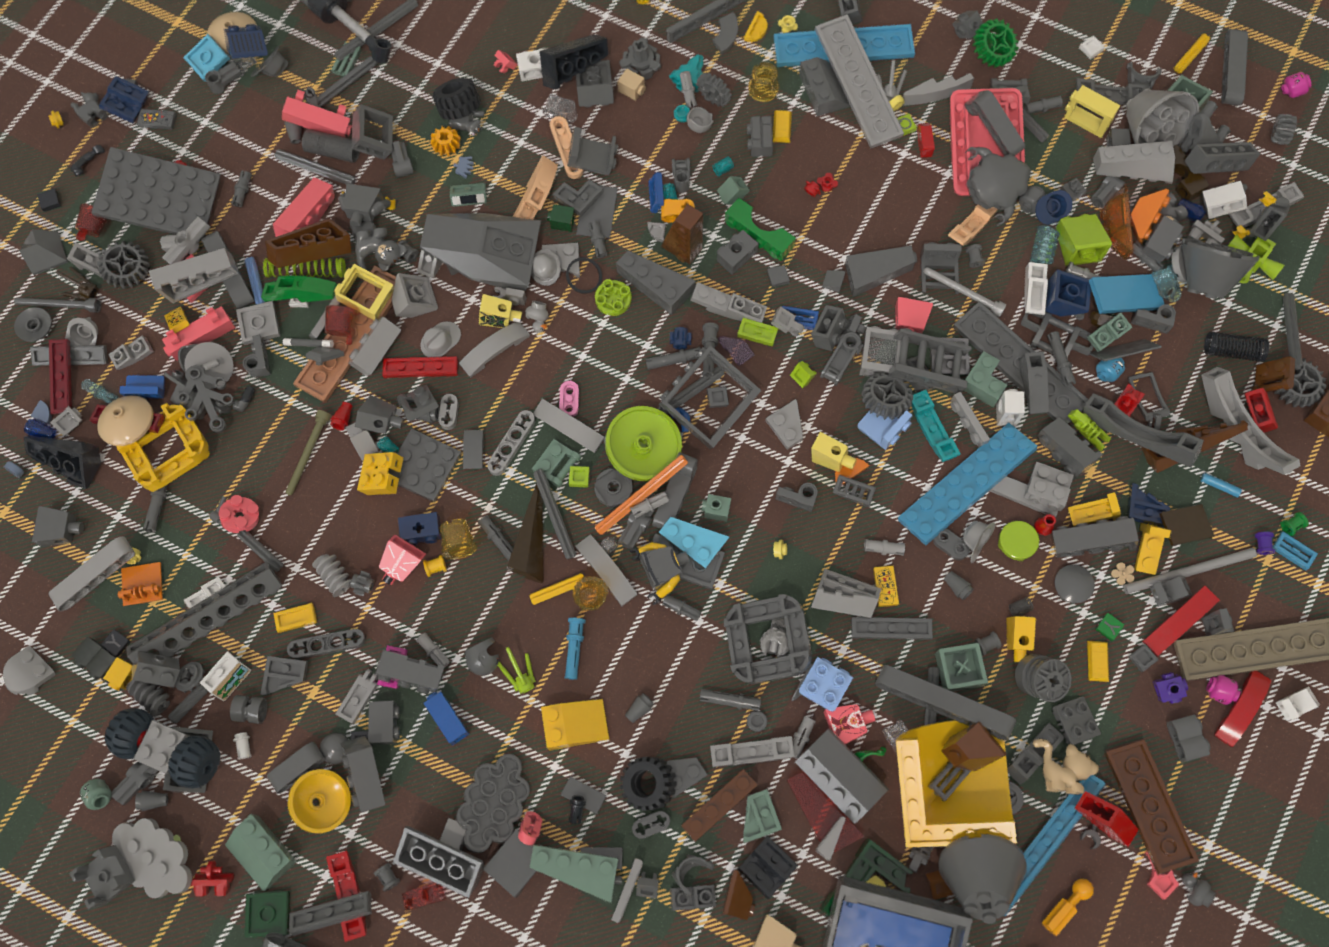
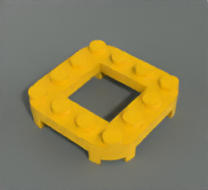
[117,403,210,492]

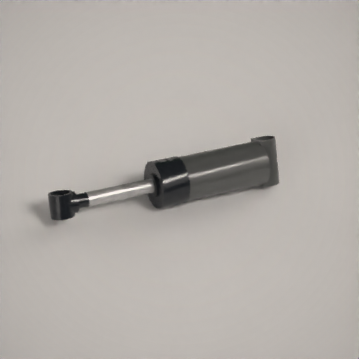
[300,0,392,63]

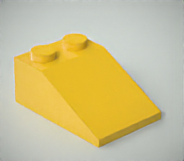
[541,699,609,751]

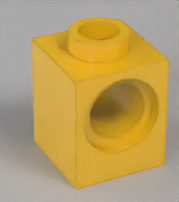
[103,657,133,691]

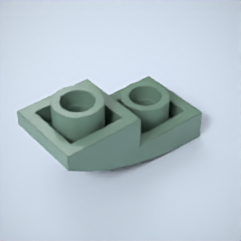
[1087,313,1133,352]

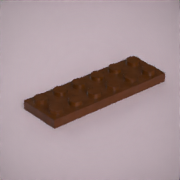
[1104,740,1199,875]

